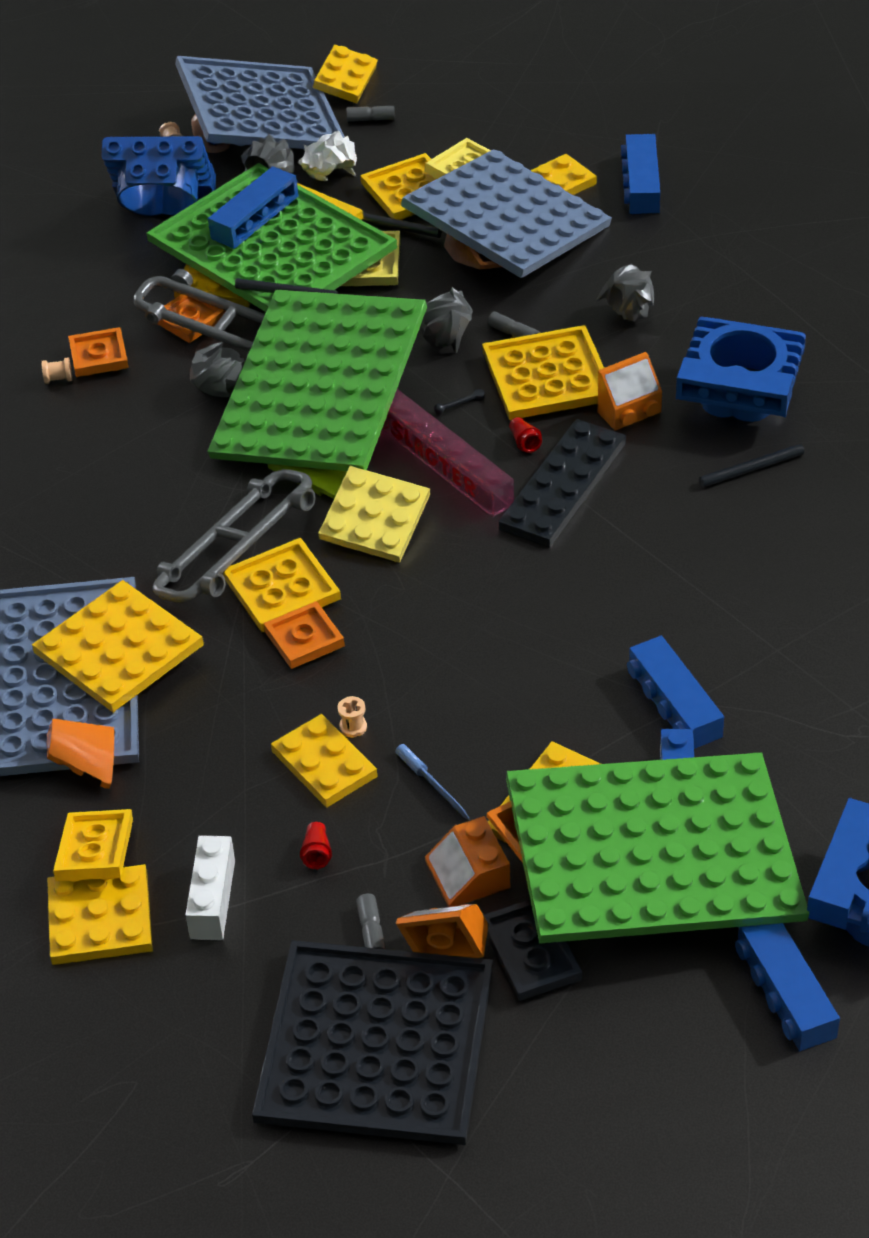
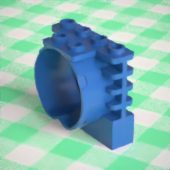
[101,136,216,216]
[676,317,806,422]
[807,798,869,947]

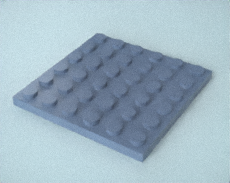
[175,56,345,149]
[401,149,612,278]

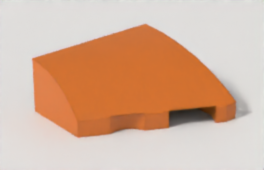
[47,718,114,789]

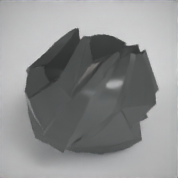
[240,134,295,174]
[596,264,654,322]
[419,287,473,353]
[190,342,245,397]

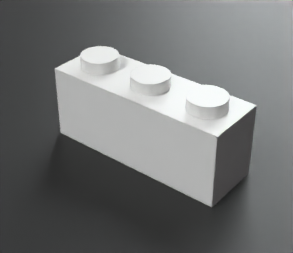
[186,836,235,940]

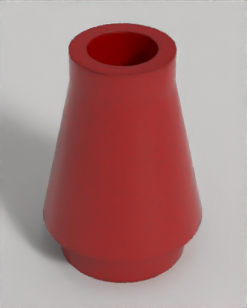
[509,417,542,453]
[300,822,332,869]

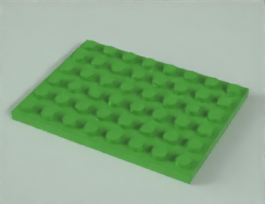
[147,163,397,312]
[207,290,427,471]
[506,753,809,943]

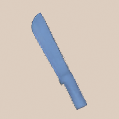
[395,744,470,821]

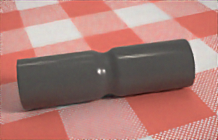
[347,106,395,122]
[488,311,539,338]
[356,893,386,949]

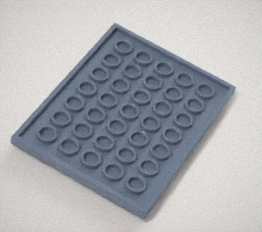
[0,577,139,776]

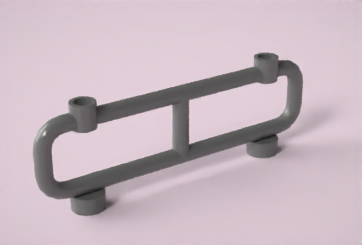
[133,269,265,352]
[152,469,315,603]

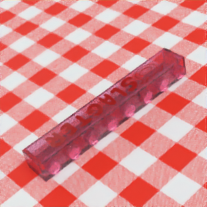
[382,389,514,517]

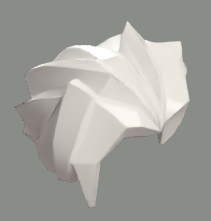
[298,131,357,181]

